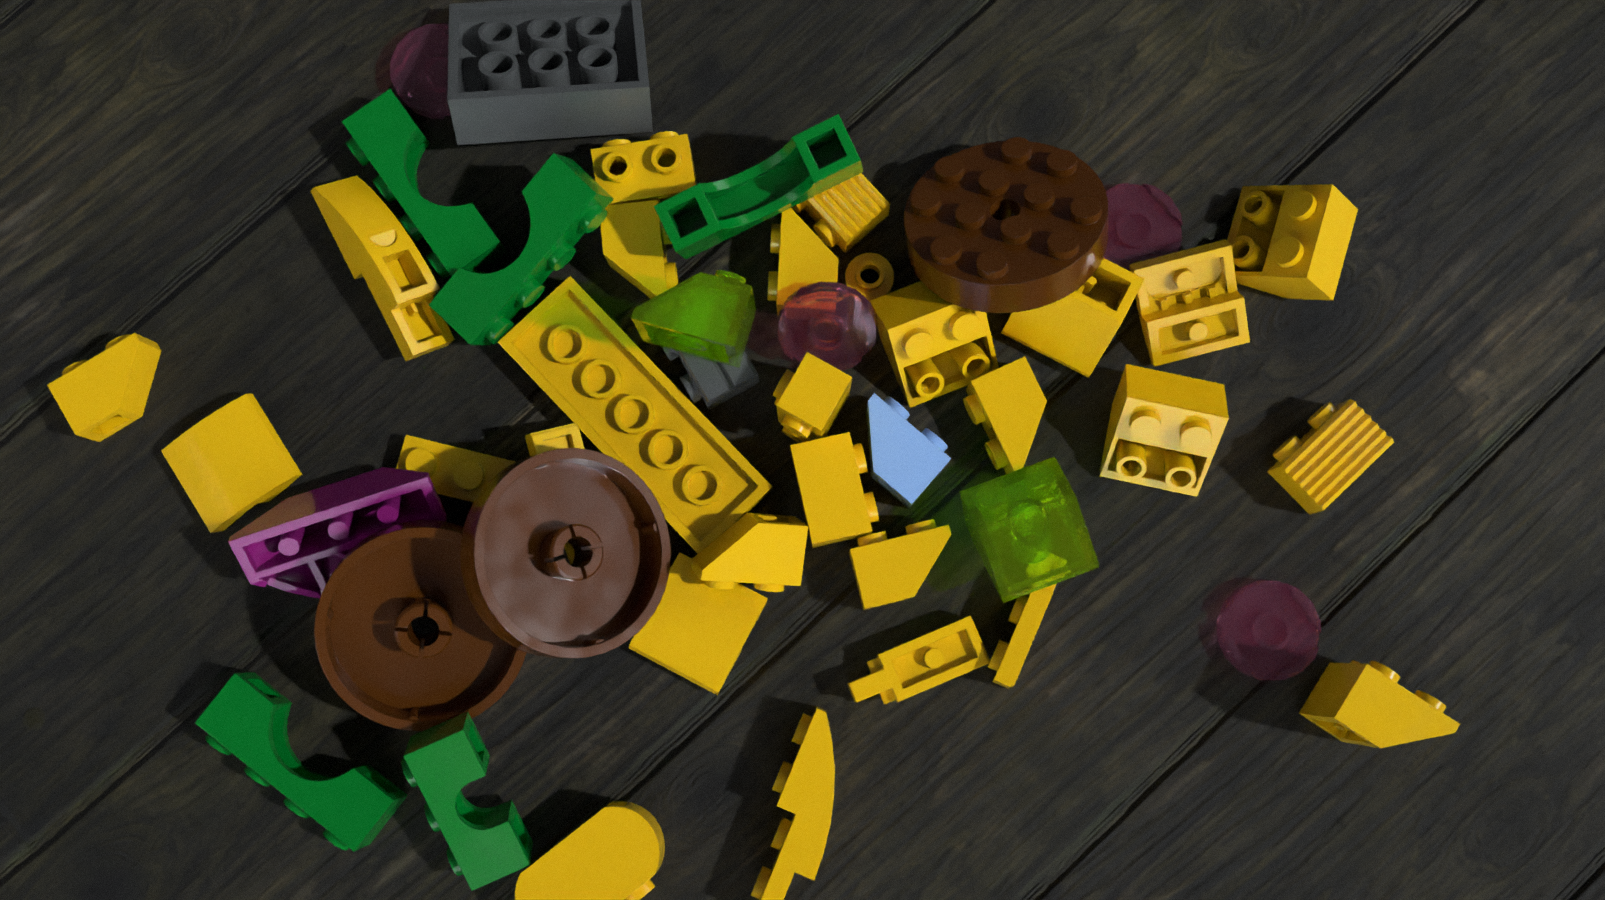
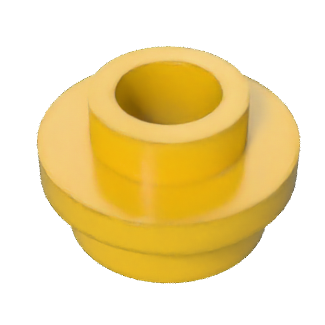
[845,253,894,302]

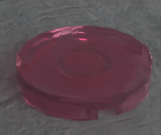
[390,23,451,119]
[1104,182,1183,271]
[778,282,877,371]
[1217,581,1321,680]

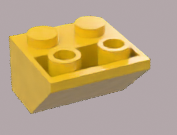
[1227,184,1358,301]
[1001,258,1144,378]
[870,281,999,408]
[1100,364,1229,497]
[1299,660,1460,748]

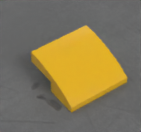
[1129,240,1250,367]
[161,393,302,533]
[629,552,768,696]

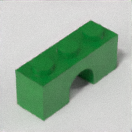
[401,711,533,891]

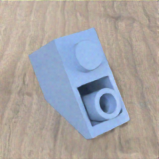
[866,393,951,509]

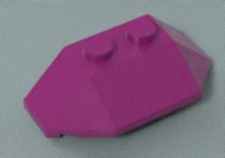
[228,467,447,599]

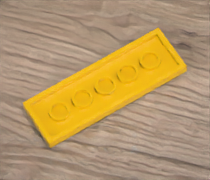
[498,276,773,554]

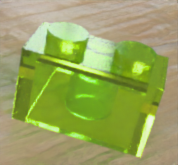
[631,270,756,368]
[960,457,1099,603]

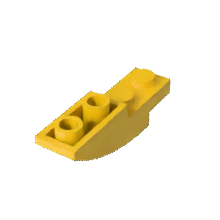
[310,175,455,361]
[750,706,835,900]

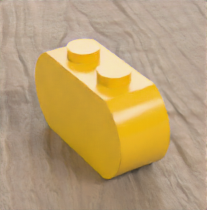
[515,801,665,900]

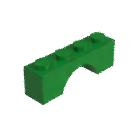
[341,89,510,280]
[654,114,864,260]
[429,153,614,345]
[195,672,408,851]

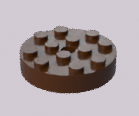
[904,137,1108,313]
[460,448,671,658]
[314,520,526,731]

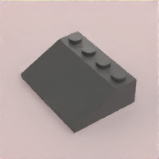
[447,0,653,145]

